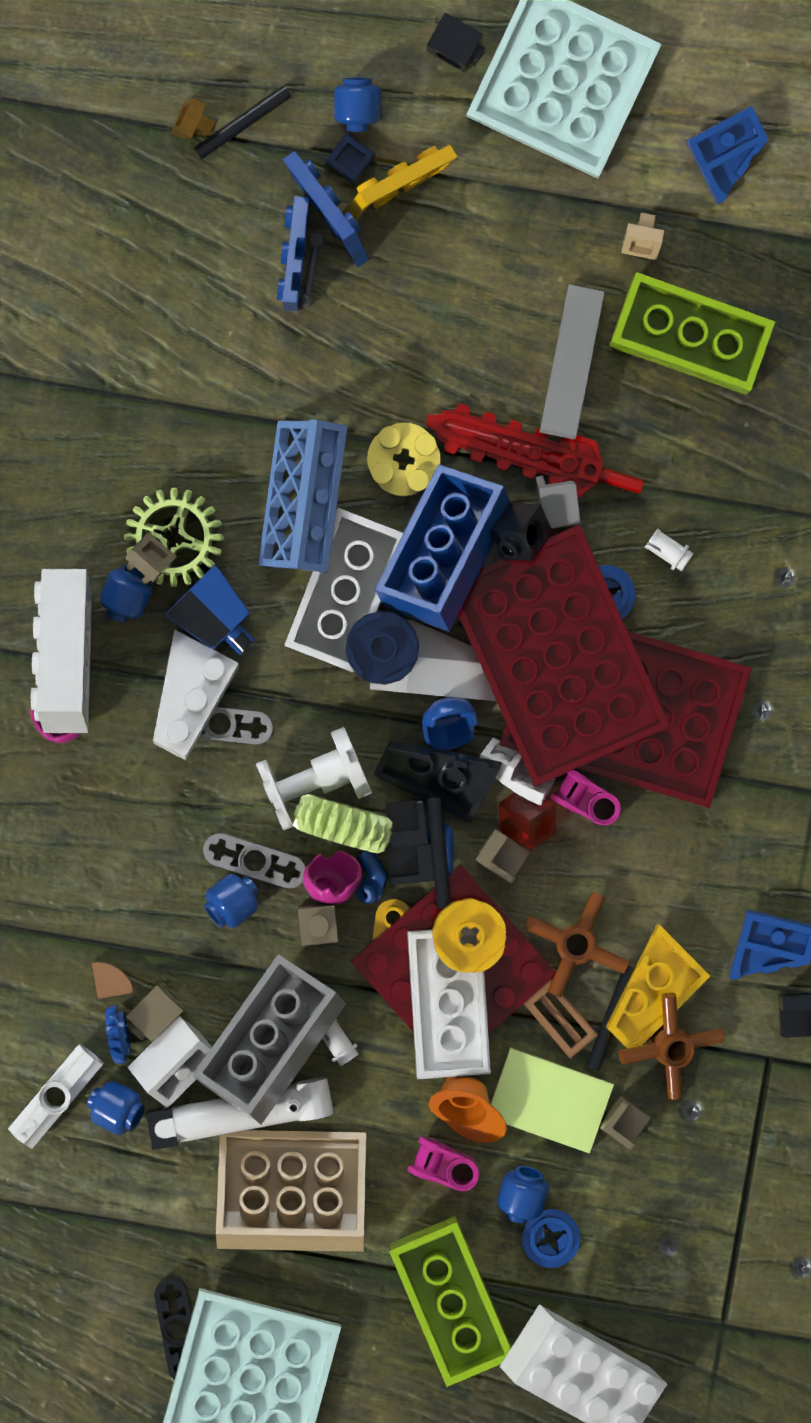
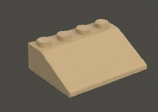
[216,1130,366,1252]

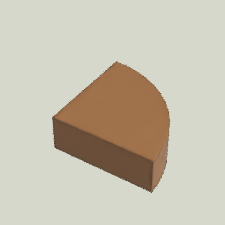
[92,961,135,999]

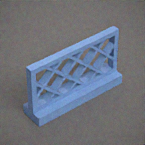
[258,420,347,573]

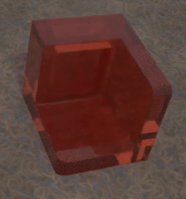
[499,792,557,849]

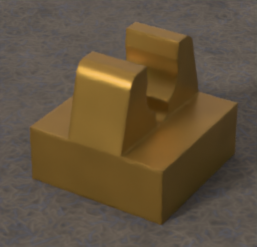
[170,98,216,139]

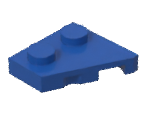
[685,106,768,204]
[729,909,811,980]

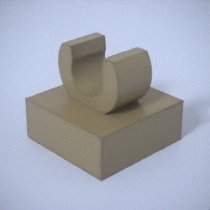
[125,533,177,584]

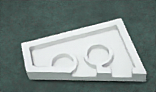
[153,630,239,760]

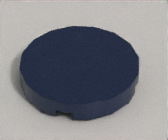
[346,611,420,685]

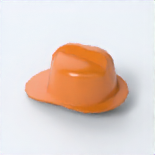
[428,1076,507,1143]

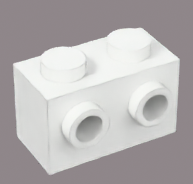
[128,1015,212,1108]

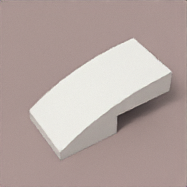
[480,738,556,806]

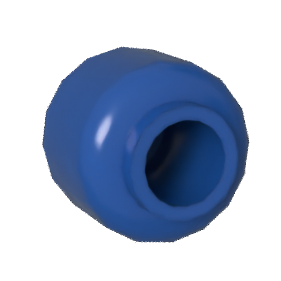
[334,77,381,132]
[99,565,153,623]
[203,874,259,928]
[87,1081,144,1135]
[497,1166,549,1224]

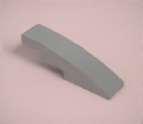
[539,284,604,440]

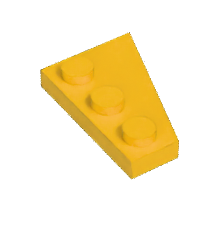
[341,145,457,221]
[606,924,710,1049]

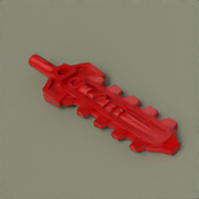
[425,403,644,498]

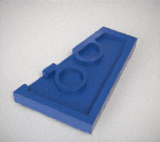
[283,151,369,268]
[277,196,310,312]

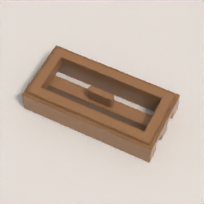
[524,980,598,1059]

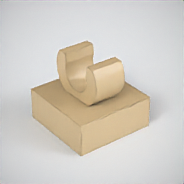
[621,213,664,260]

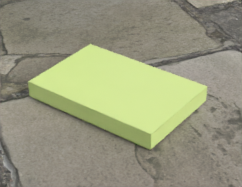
[490,1047,614,1154]

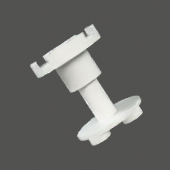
[256,727,372,830]

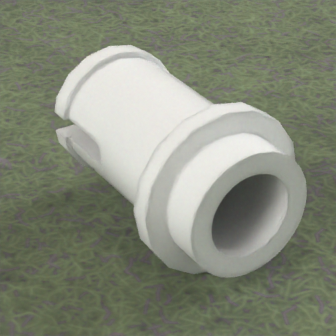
[645,528,694,572]
[322,1019,359,1066]

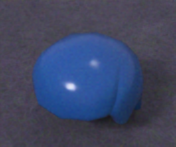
[422,697,478,751]

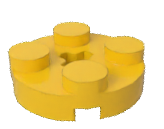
[432,898,506,973]

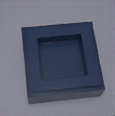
[325,132,376,185]

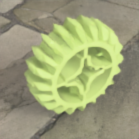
[124,488,224,587]
[293,794,393,853]

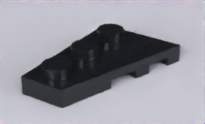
[373,740,503,823]

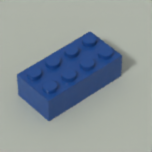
[375,464,511,632]

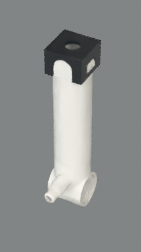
[146,1077,334,1150]

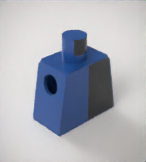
[165,565,255,655]

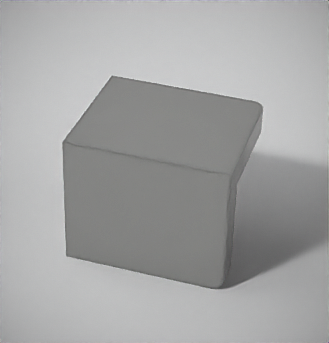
[536,476,581,528]

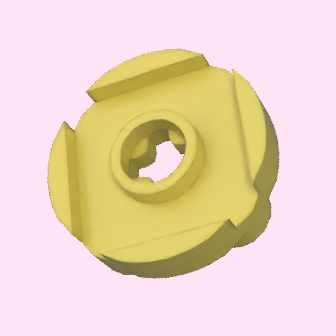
[367,423,440,497]

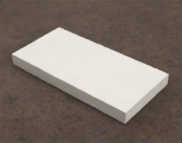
[407,927,491,1079]

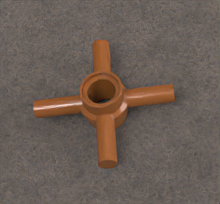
[523,892,629,998]
[619,993,725,1100]

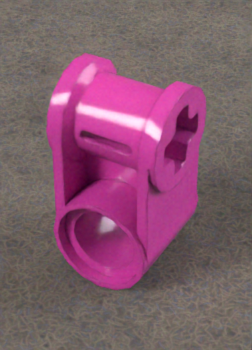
[549,770,621,826]
[407,1136,479,1191]

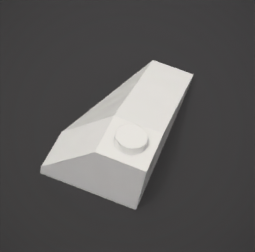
[370,620,496,701]

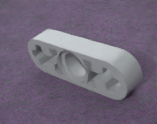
[199,707,273,744]
[203,833,306,888]

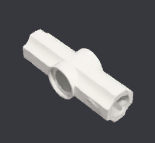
[8,1043,104,1149]

